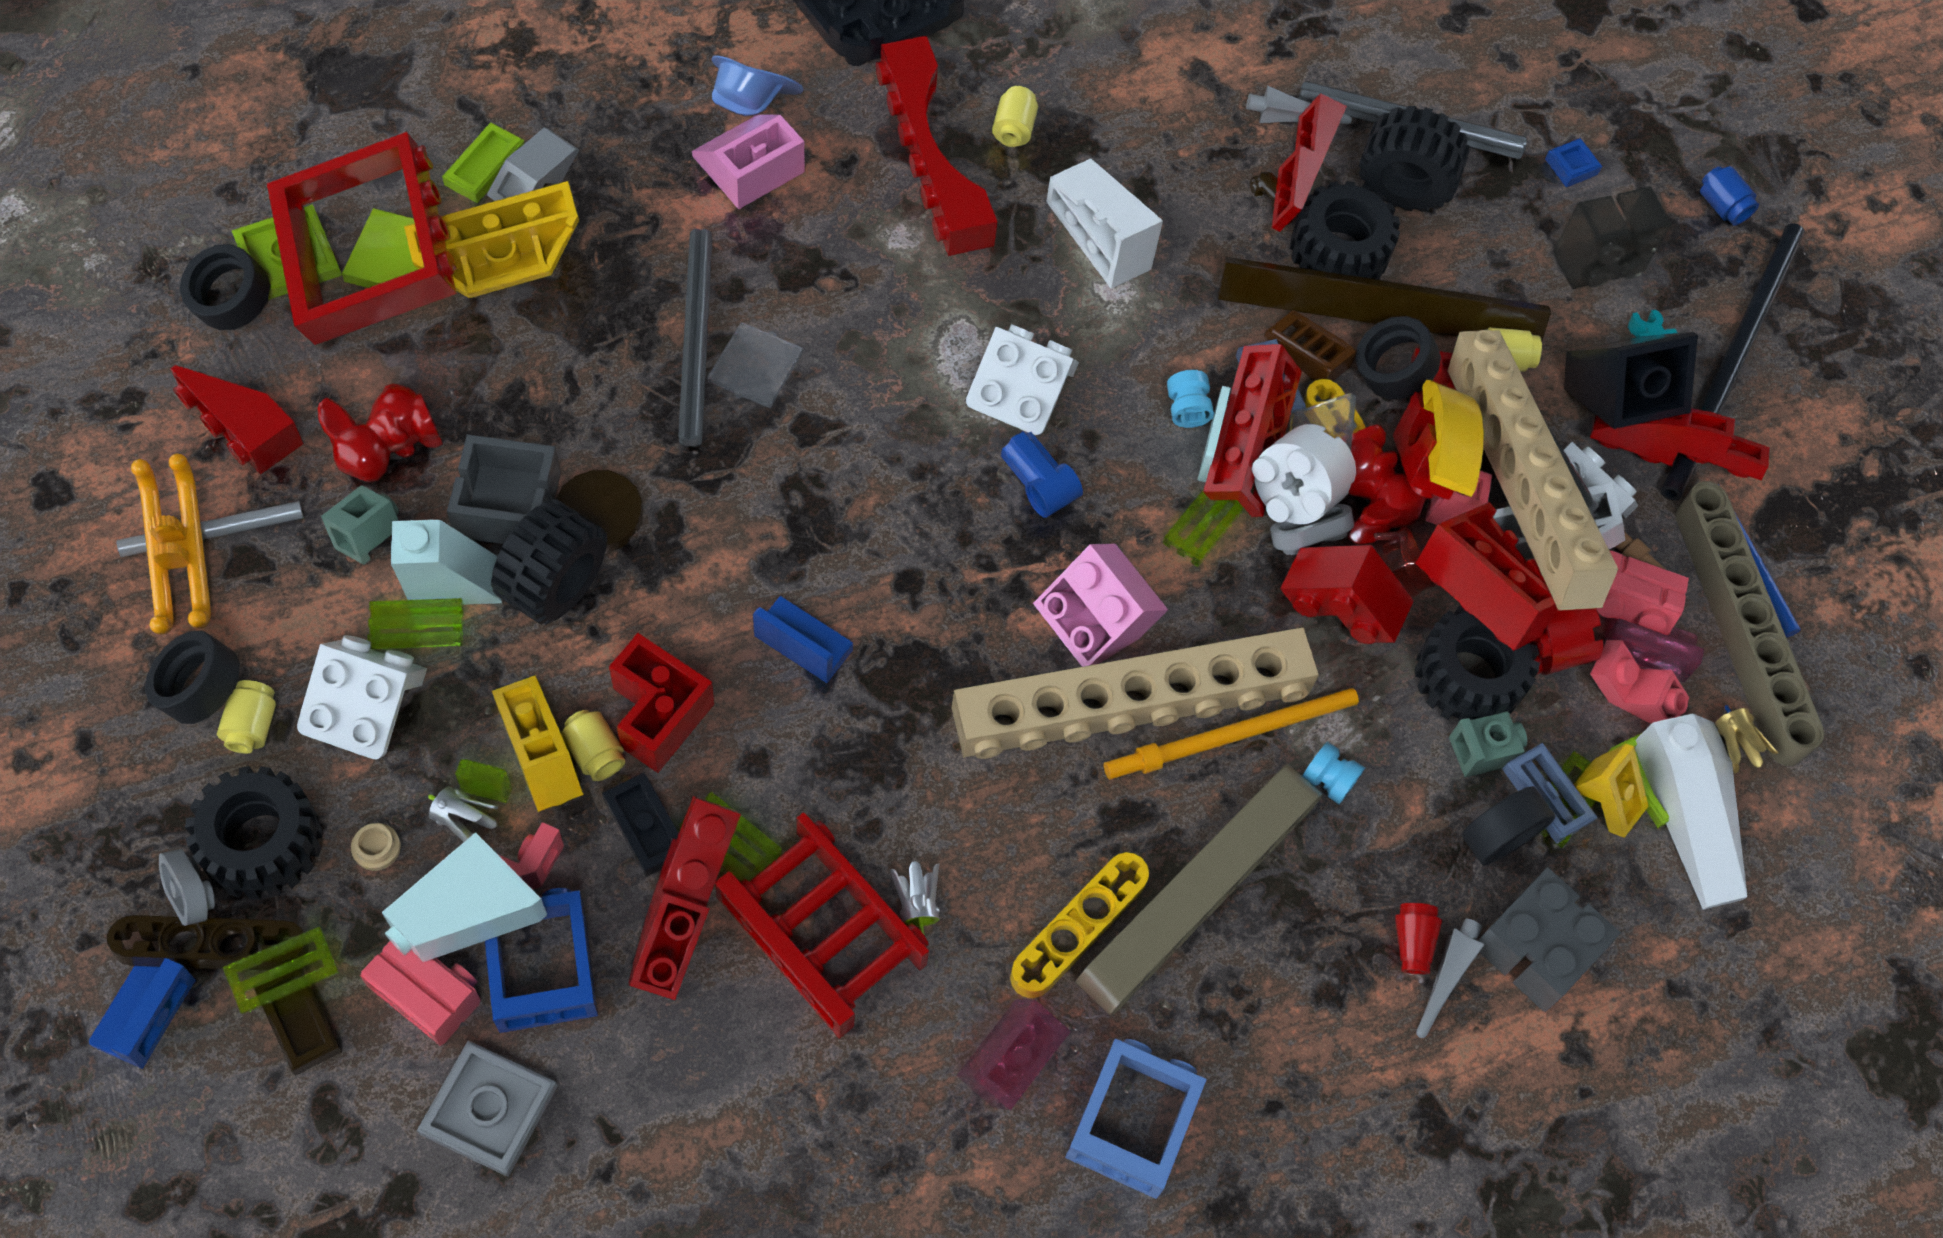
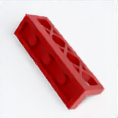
[1203,344,1302,517]

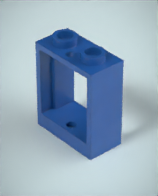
[485,888,598,1033]

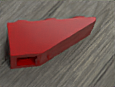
[170,365,303,475]

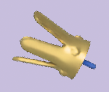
[1715,705,1778,774]

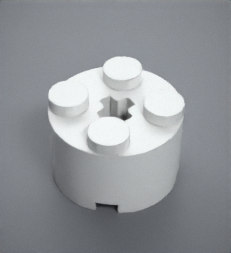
[1252,424,1356,524]

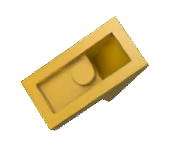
[1574,744,1649,838]

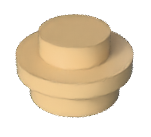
[351,823,401,871]

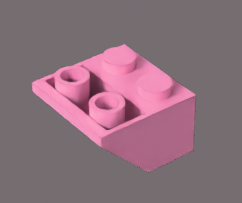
[692,115,805,209]
[1033,544,1168,667]

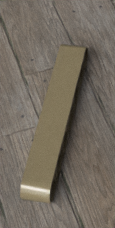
[1675,481,1824,766]
[1075,764,1323,1016]

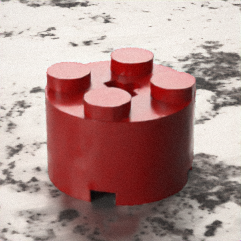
[1529,608,1603,675]

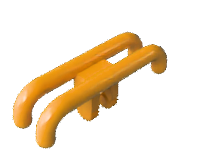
[131,453,211,635]

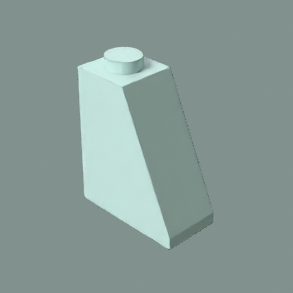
[391,519,502,607]
[382,832,547,962]

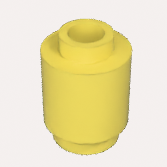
[992,86,1038,147]
[1487,327,1542,372]
[217,680,276,754]
[561,710,625,781]

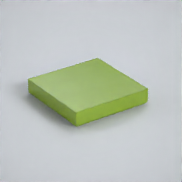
[231,204,342,300]
[342,208,419,288]

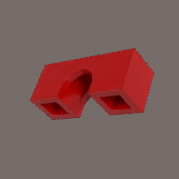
[1393,392,1454,500]

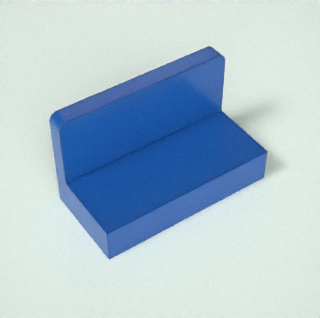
[753,596,853,683]
[89,958,196,1069]

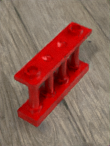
[714,812,929,1039]

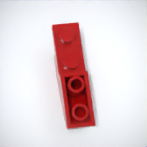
[1590,408,1770,481]
[628,796,741,1000]

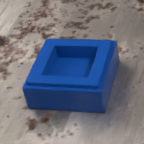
[1545,138,1602,188]

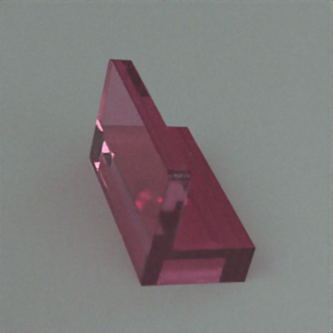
[1603,618,1704,683]

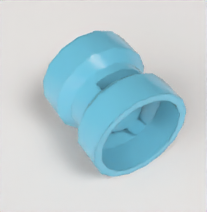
[1167,370,1214,428]
[1302,741,1365,805]

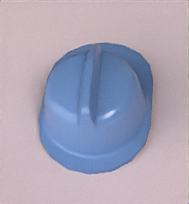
[711,56,804,116]

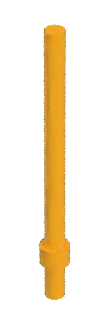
[1104,688,1359,780]

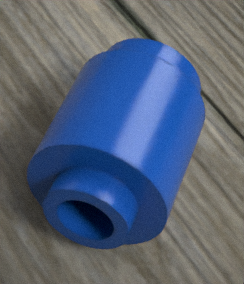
[1700,166,1759,226]

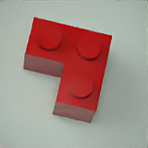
[1280,545,1414,644]
[609,633,714,773]

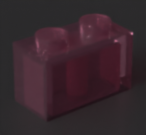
[956,999,1071,1111]

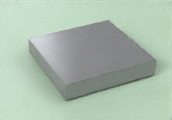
[417,1041,558,1177]

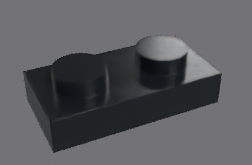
[602,772,679,877]

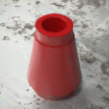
[1395,903,1443,975]

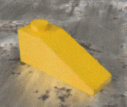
[492,675,583,812]

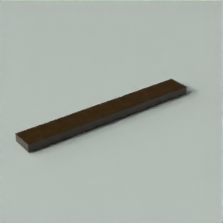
[1218,256,1551,342]

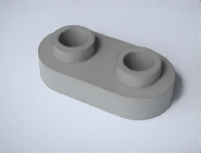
[1270,504,1354,555]
[159,849,215,926]

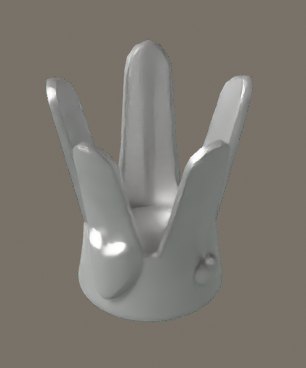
[428,786,499,842]
[890,861,940,935]

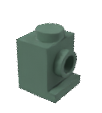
[321,485,399,565]
[1449,711,1527,778]

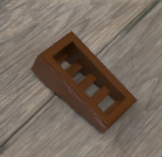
[1264,310,1357,381]

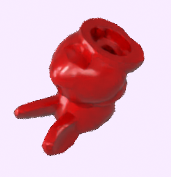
[317,383,443,482]
[1343,424,1427,545]

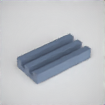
[1502,743,1598,844]

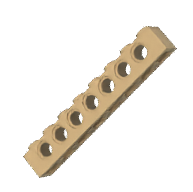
[1448,330,1618,610]
[952,627,1319,759]

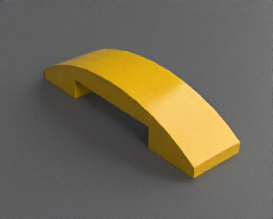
[1422,380,1484,497]

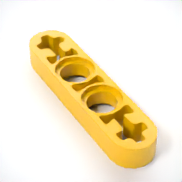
[1010,852,1149,999]

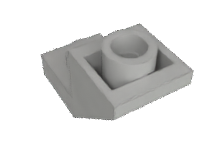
[487,127,579,201]

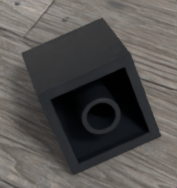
[1564,332,1698,429]

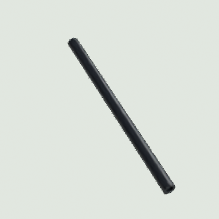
[1661,223,1805,501]

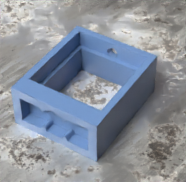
[1065,1039,1207,1199]

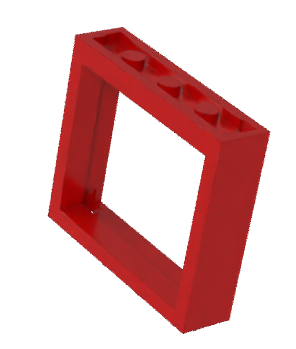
[267,132,457,345]

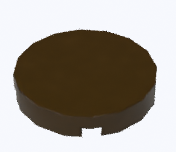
[556,470,643,553]

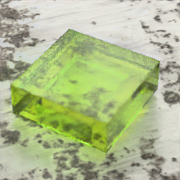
[455,759,512,803]

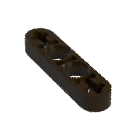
[107,915,309,971]

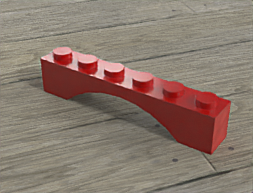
[876,36,998,256]

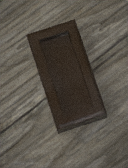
[253,963,342,1076]

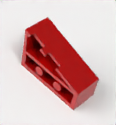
[1415,502,1558,651]

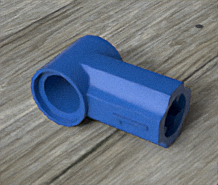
[1001,431,1083,518]

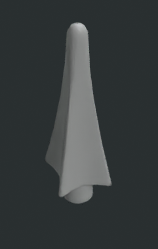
[1246,86,1352,124]
[1416,919,1485,1038]

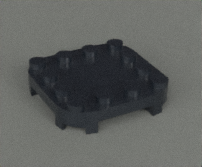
[793,0,965,66]

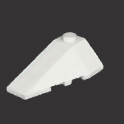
[1635,714,1747,910]

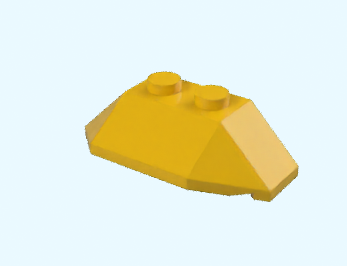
[404,181,579,298]

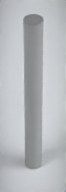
[116,501,304,557]

